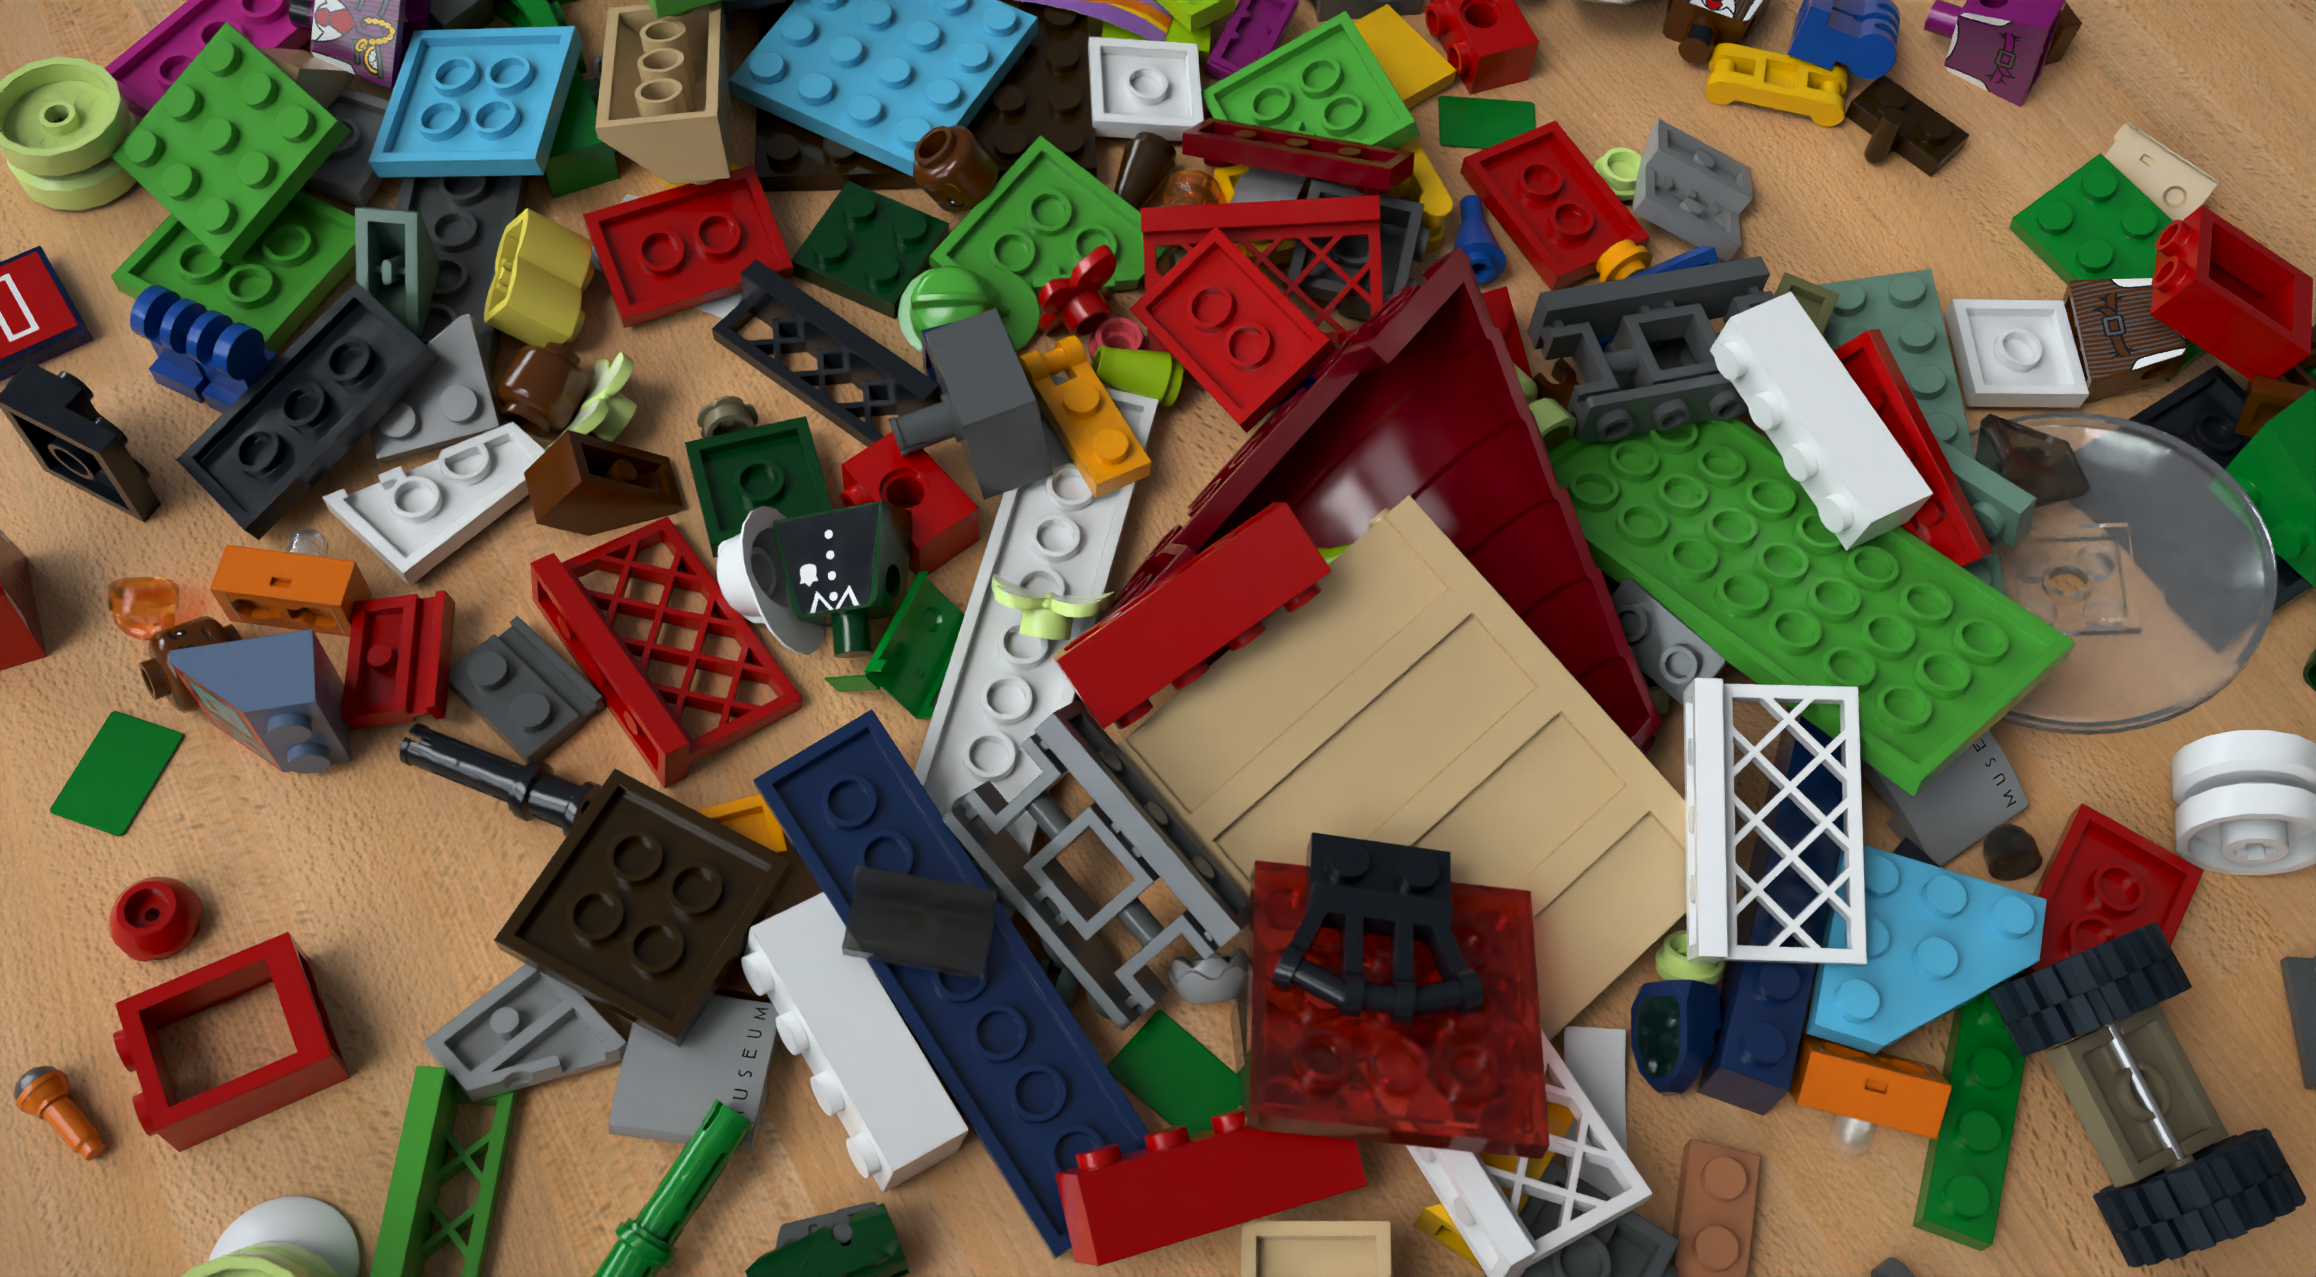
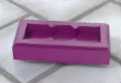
[1204,0,1299,81]

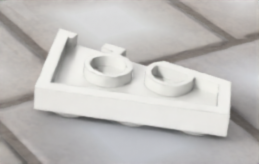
[322,422,545,586]

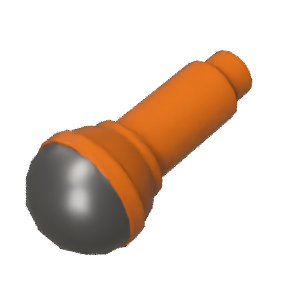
[14,1065,106,1161]

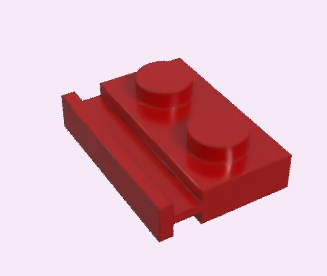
[341,590,455,729]

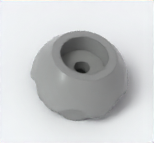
[1167,948,1254,1004]

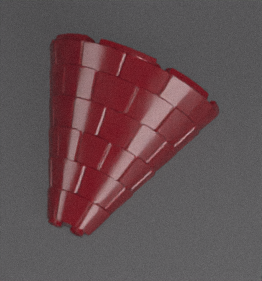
[1106,247,1662,755]

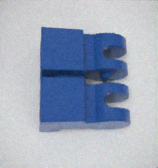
[1788,0,1900,79]
[130,285,279,413]

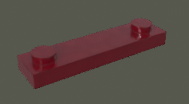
[1182,118,1415,195]

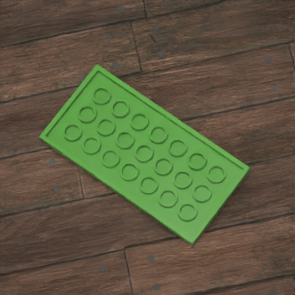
[1548,417,2076,797]

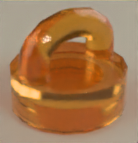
[108,577,179,640]

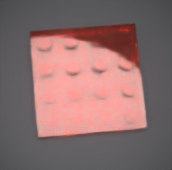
[1245,860,1550,1159]

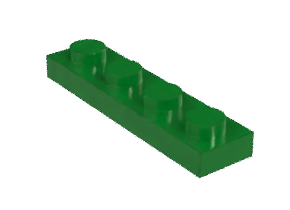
[1913,981,2026,1251]

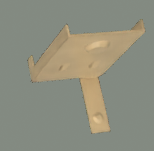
[2104,122,2220,221]

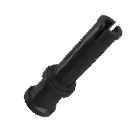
[399,723,602,837]

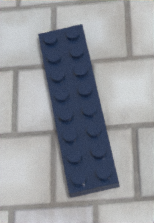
[753,709,1150,1260]

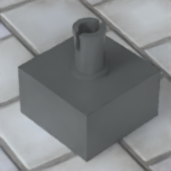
[889,308,1054,500]

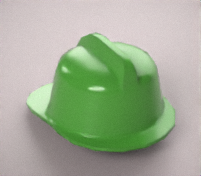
[898,265,1040,353]

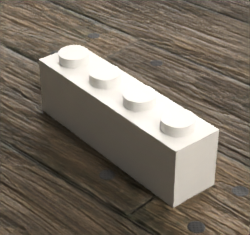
[1710,292,1934,551]
[741,892,969,1193]

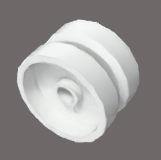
[2170,730,2316,876]

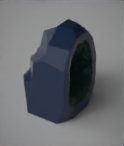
[1631,980,1722,1096]

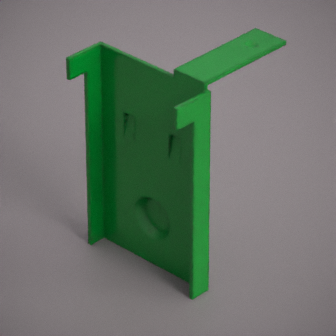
[824,571,965,719]

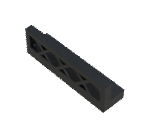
[712,259,940,447]

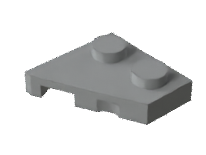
[369,314,503,463]
[423,964,627,1102]

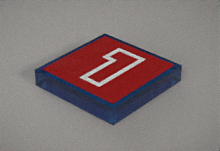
[0,245,94,382]

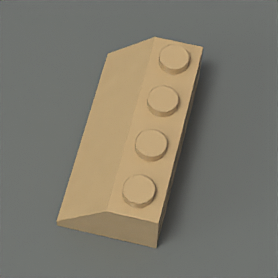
[595,1,733,185]

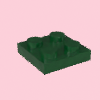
[791,181,949,319]
[685,416,833,558]

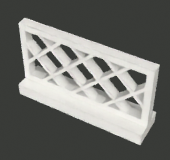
[1683,678,1867,965]
[1341,953,1653,1277]

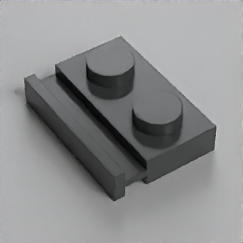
[448,616,606,764]

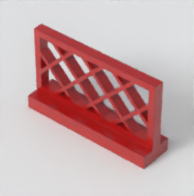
[1140,195,1383,352]
[530,516,803,789]

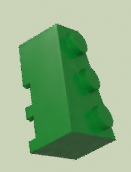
[2207,388,2316,589]

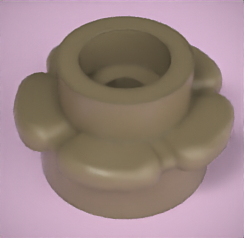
[697,396,758,438]

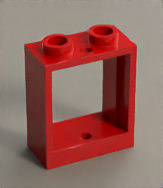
[2150,205,2313,381]
[113,932,351,1152]

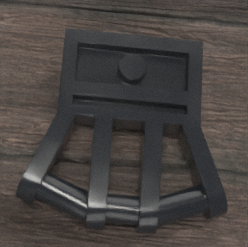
[1271,832,1484,1025]

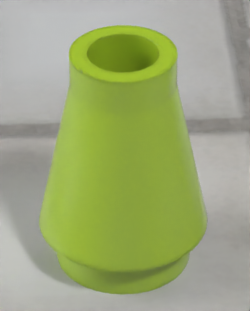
[1091,345,1183,408]

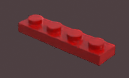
[1834,329,1994,568]

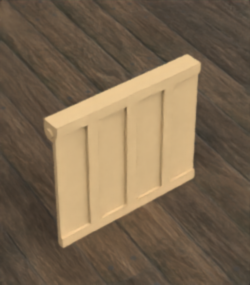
[1117,495,1741,1126]

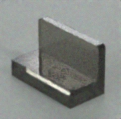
[842,865,998,981]

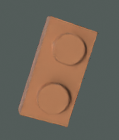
[1669,1138,1761,1277]

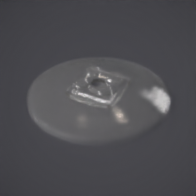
[1969,412,2278,735]

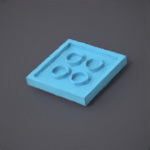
[368,26,583,178]

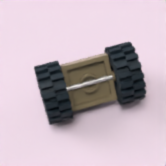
[1988,921,2307,1267]

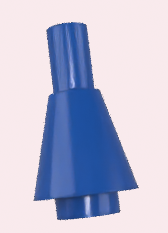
[1453,195,1506,286]

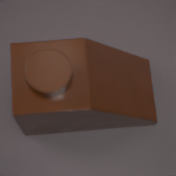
[524,430,683,536]

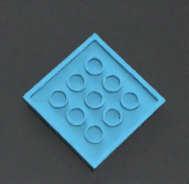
[729,0,1038,177]

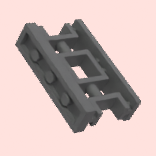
[1527,256,1775,443]
[942,700,1260,1030]

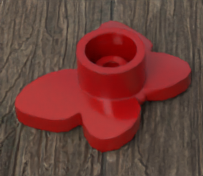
[1038,245,1117,338]

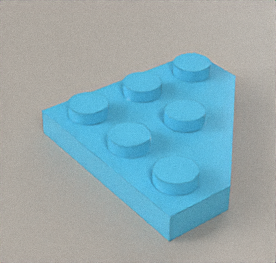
[1806,844,2047,1055]

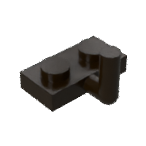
[1845,75,1969,177]

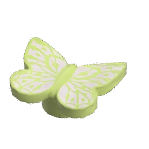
[544,352,637,451]
[991,574,1115,640]

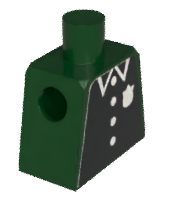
[773,501,912,658]

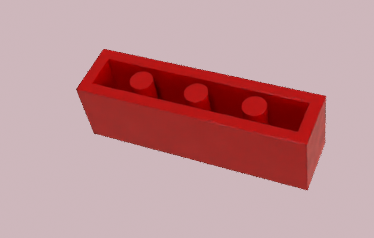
[1051,502,1332,729]
[1055,1089,1367,1266]

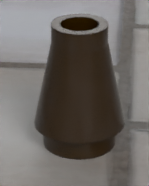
[1114,132,1176,212]

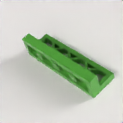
[370,1066,519,1277]

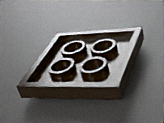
[494,769,794,1047]

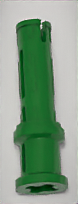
[592,1099,755,1277]

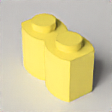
[484,208,595,348]

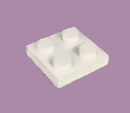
[1088,37,1204,141]
[1944,299,2089,408]

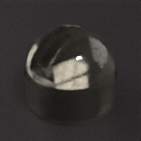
[1982,824,2043,881]

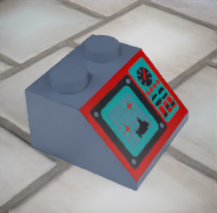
[169,629,352,774]

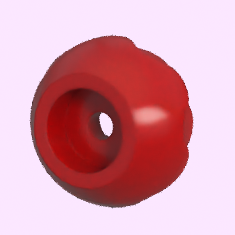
[109,877,203,962]

